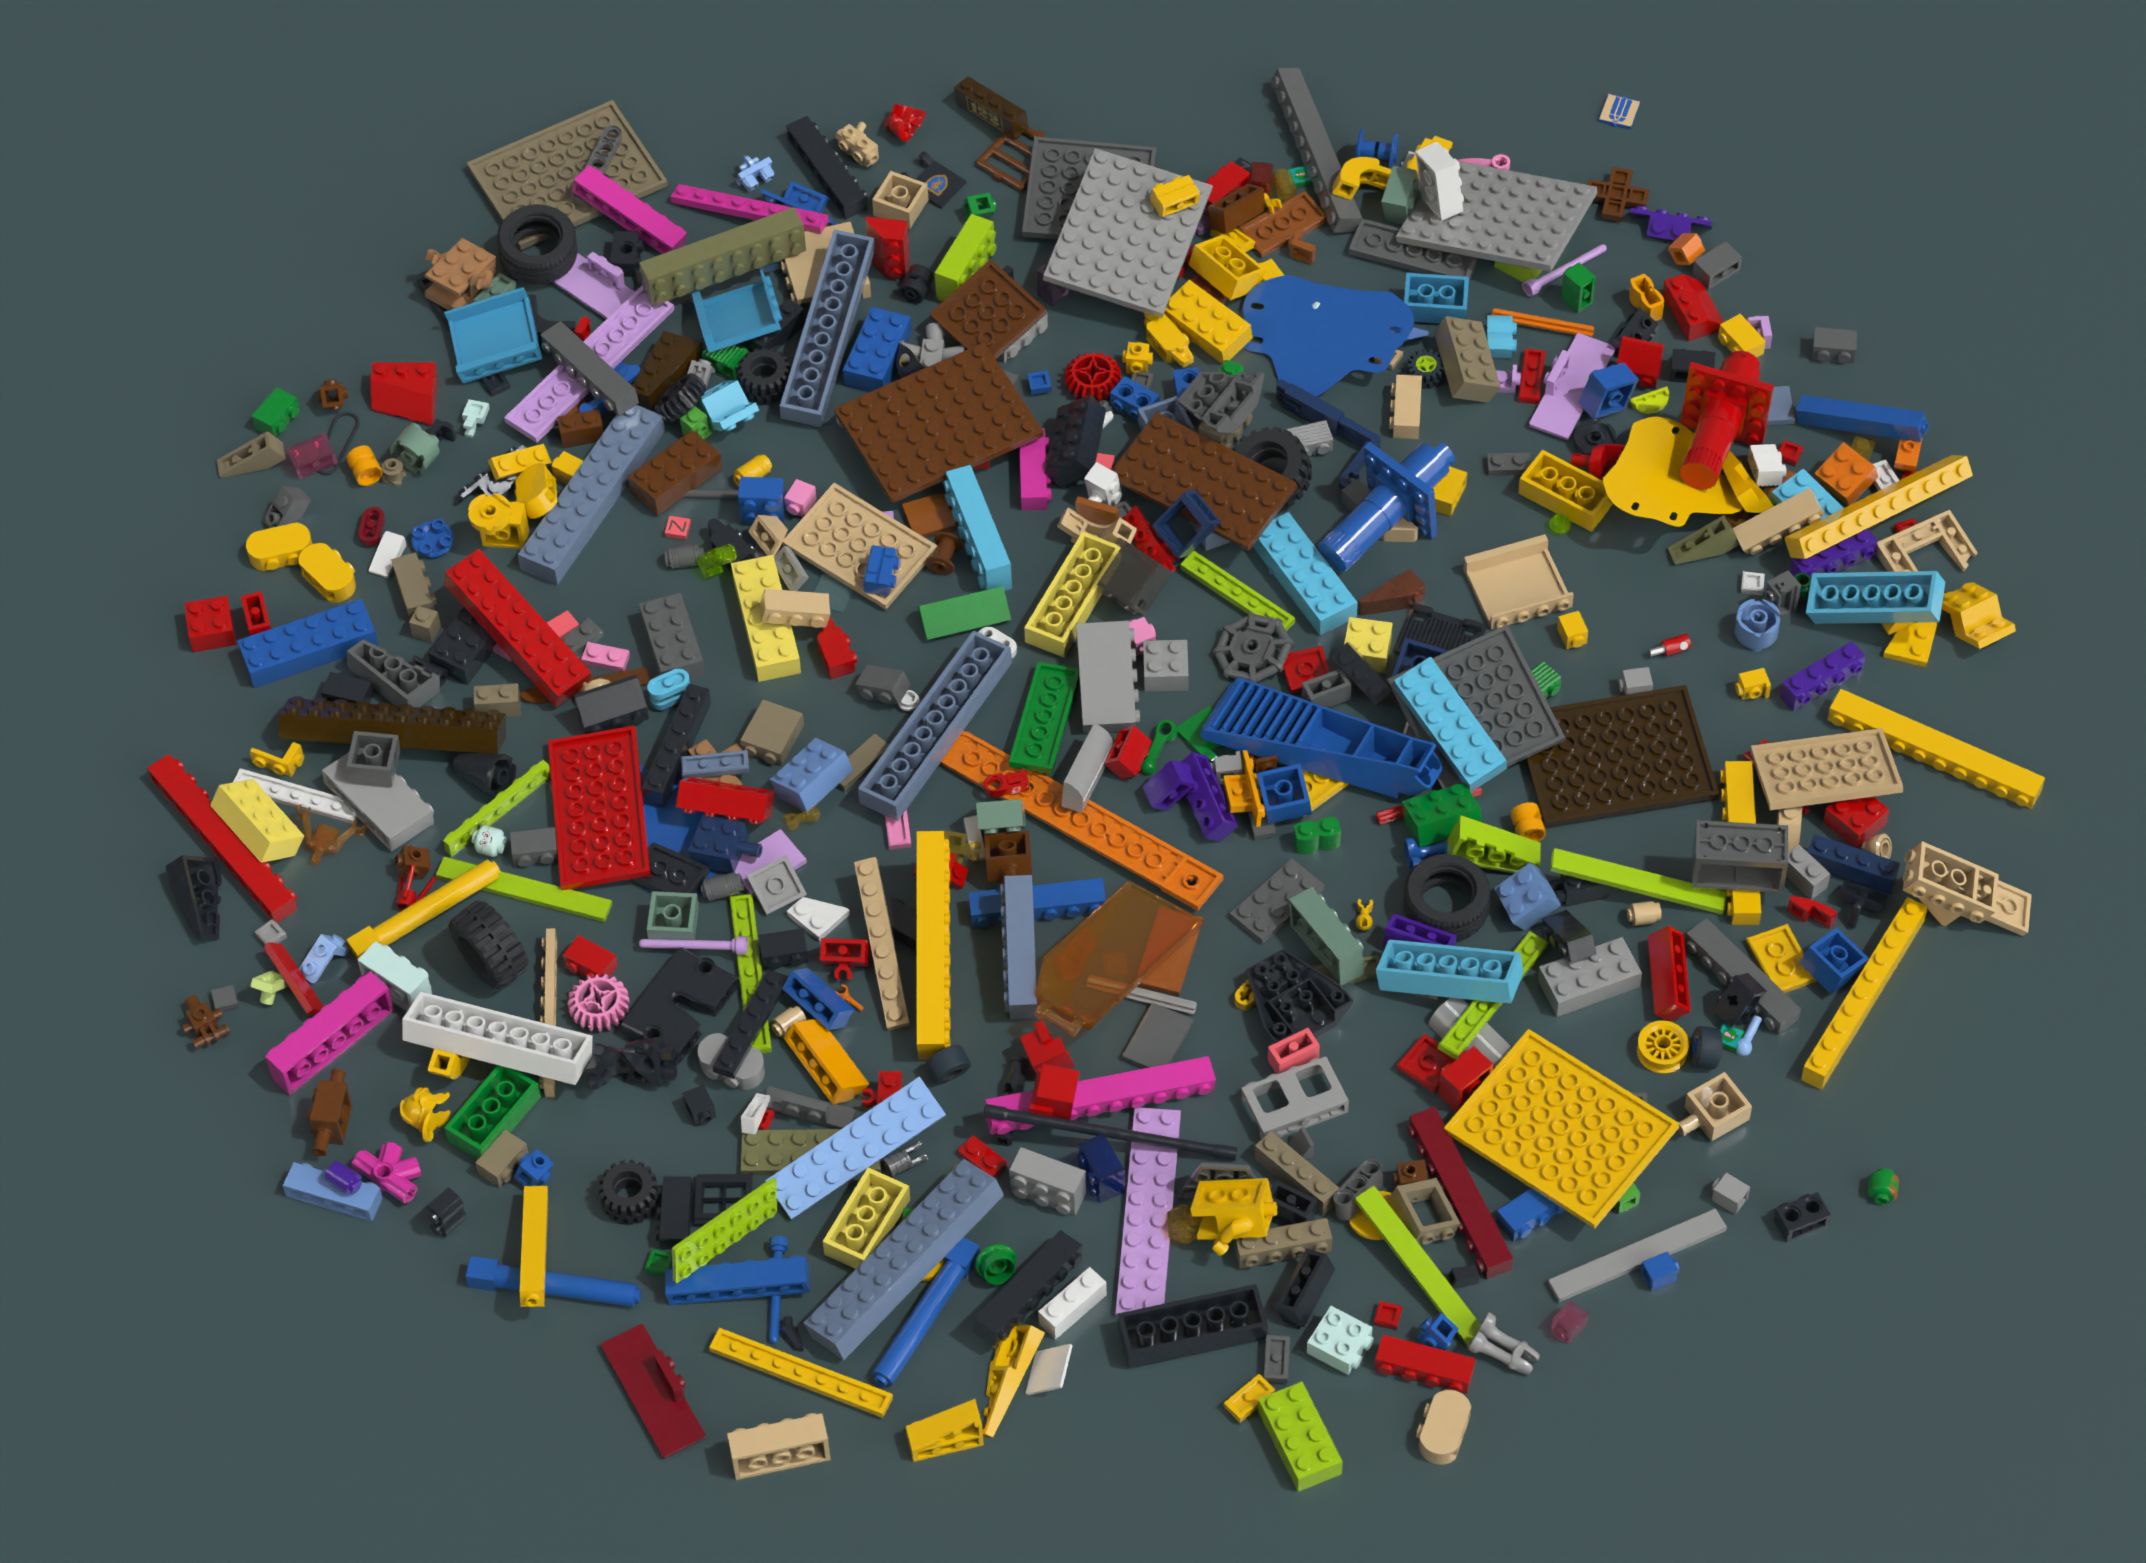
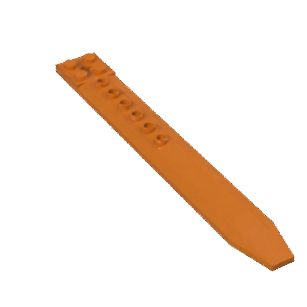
[940,731,1223,911]

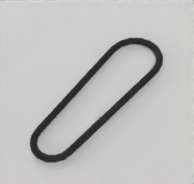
[316,412,360,475]

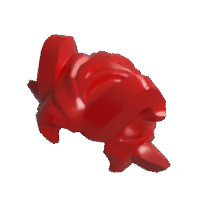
[884,103,926,141]

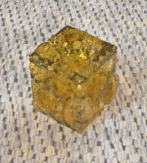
[1167,1203,1201,1244]

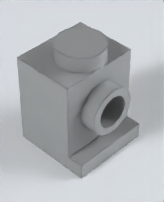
[1210,751,1243,784]

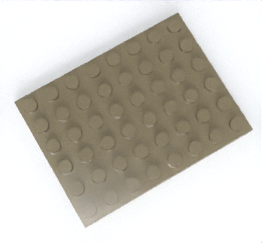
[467,100,668,250]

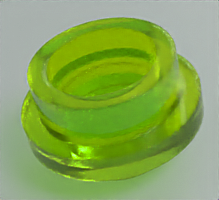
[1549,514,1571,534]

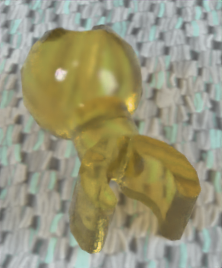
[784,806,820,830]

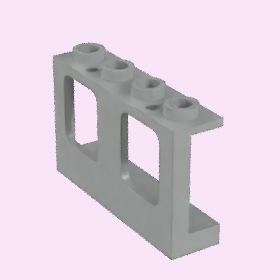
[1241,1057,1349,1140]

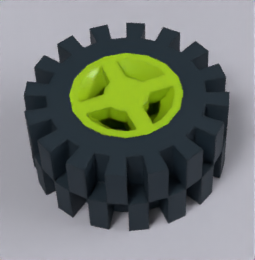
[1407,349,1445,389]

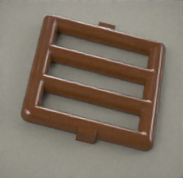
[975,127,1047,191]

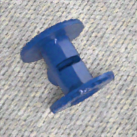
[1355,129,1399,170]

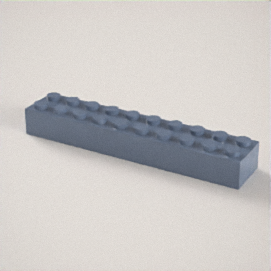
[780,229,875,428]
[518,405,665,585]
[858,630,1012,821]
[804,1159,1004,1360]

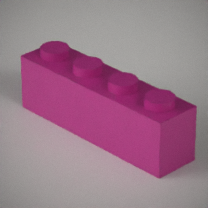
[1020,428,1051,511]

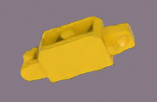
[1144,313,1194,368]

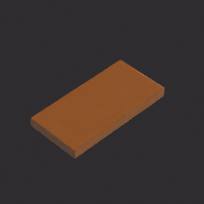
[1238,191,1327,259]
[1135,907,1204,996]

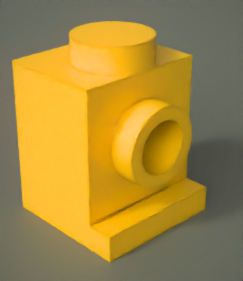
[1735,668,1771,700]

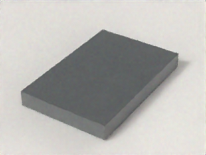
[1122,1002,1193,1069]

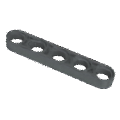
[573,125,622,206]

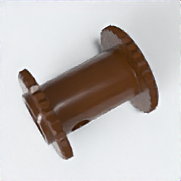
[925,532,963,575]

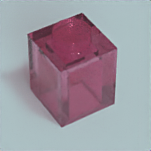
[1551,1300,1589,1344]

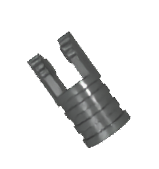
[882,1141,928,1178]

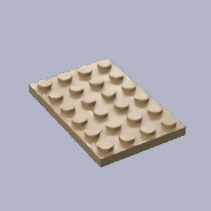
[782,483,937,610]
[1751,728,1903,810]

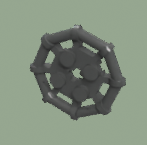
[1213,612,1294,683]

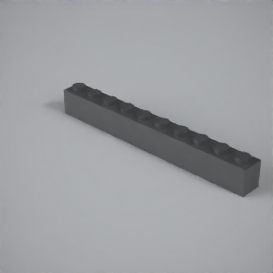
[1271,68,1362,233]

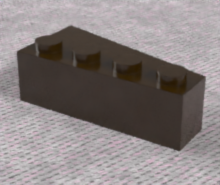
[632,331,703,411]

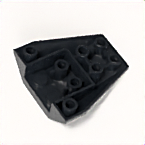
[1246,948,1354,1044]

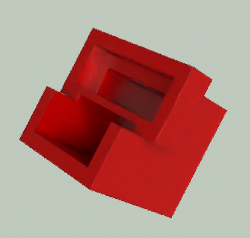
[1020,1020,1075,1073]
[1029,1064,1080,1120]

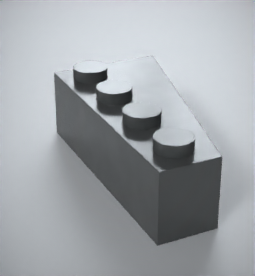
[347,640,440,707]

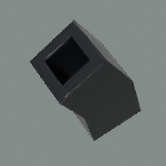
[1447,1264,1480,1288]

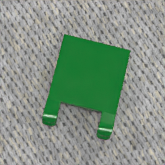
[1177,706,1220,763]

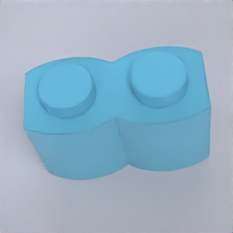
[1486,315,1517,358]

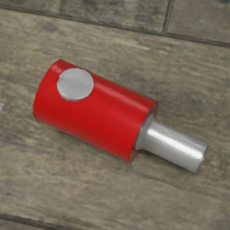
[1648,633,1691,657]

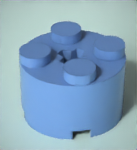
[1734,599,1780,652]

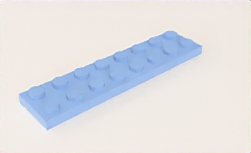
[765,1077,946,1220]

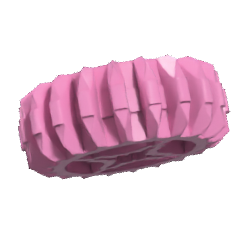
[567,974,630,1033]

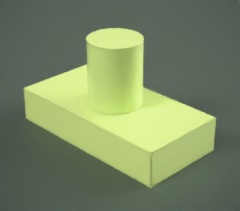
[251,971,289,1005]

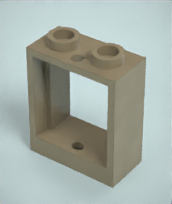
[1389,1178,1460,1245]

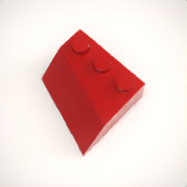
[370,362,438,427]

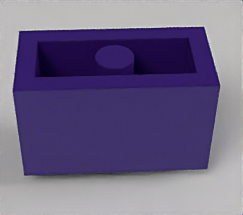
[1142,760,1196,811]

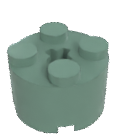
[390,423,440,474]

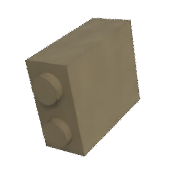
[740,700,804,766]

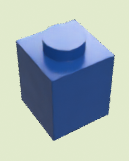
[1640,1251,1680,1292]

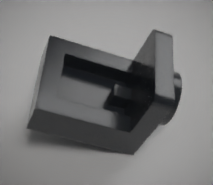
[425,419,457,445]

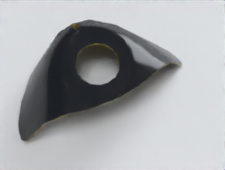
[896,341,926,377]

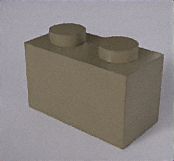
[474,683,521,717]
[476,1130,529,1188]

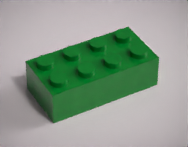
[444,1065,541,1160]

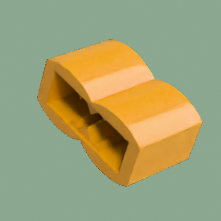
[1629,274,1664,321]

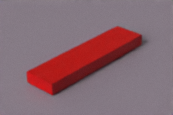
[264,942,324,1015]

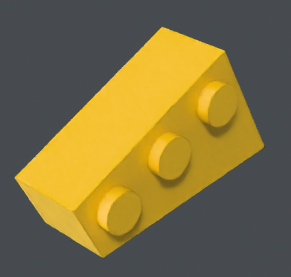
[906,1399,984,1462]

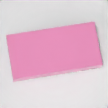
[885,809,911,850]

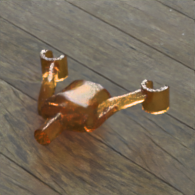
[297,804,366,865]

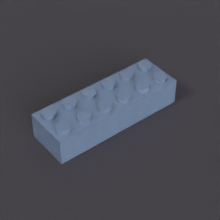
[1000,875,1038,1020]

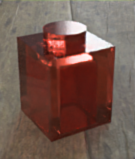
[1250,162,1273,196]

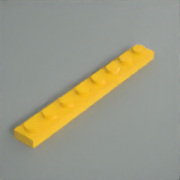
[709,1328,893,1418]

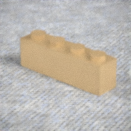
[1732,488,1825,555]

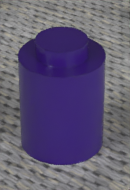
[324,1161,362,1195]

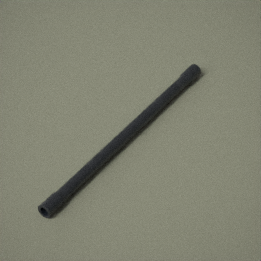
[983,1104,1238,1161]

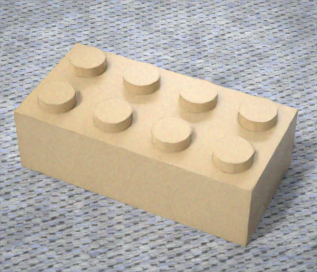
[727,1413,831,1480]

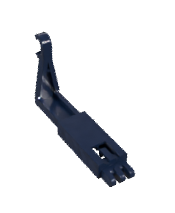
[1276,379,1381,490]

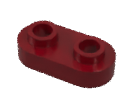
[358,507,385,546]

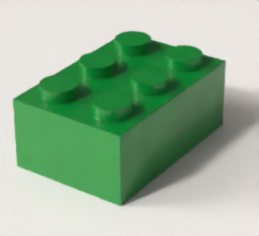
[1402,783,1482,847]

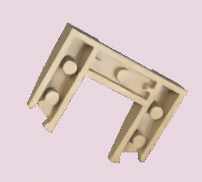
[1875,510,1978,572]

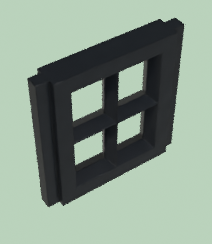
[694,1174,753,1226]

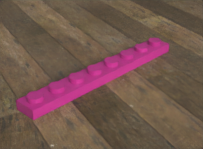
[670,184,829,234]

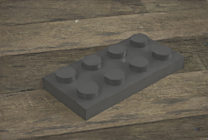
[1230,858,1325,944]

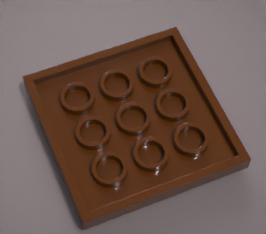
[929,259,1047,359]

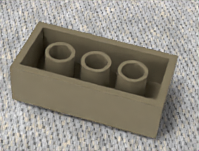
[1434,316,1501,403]

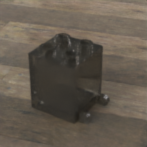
[1097,538,1173,615]

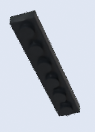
[713,969,789,1079]

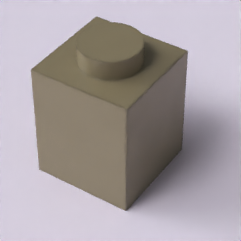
[409,606,441,643]

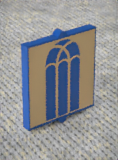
[1599,93,1641,130]

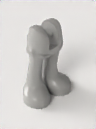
[1467,1312,1540,1375]

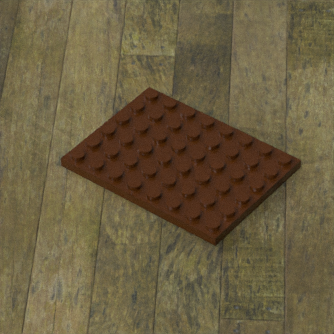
[834,342,1044,503]

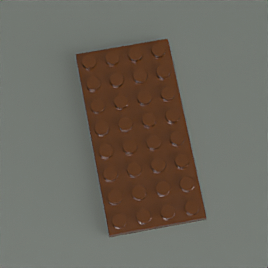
[1112,412,1297,551]

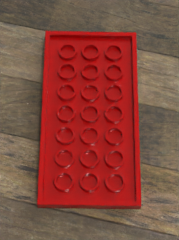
[548,726,651,891]

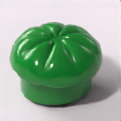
[975,1243,1017,1285]

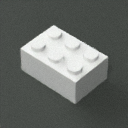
[1415,142,1464,221]

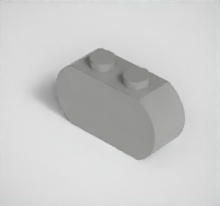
[698,1033,765,1090]

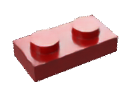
[958,1135,1008,1178]

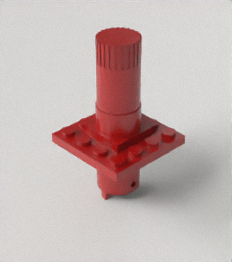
[1679,351,1774,490]

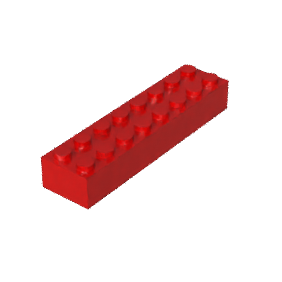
[443,549,592,708]

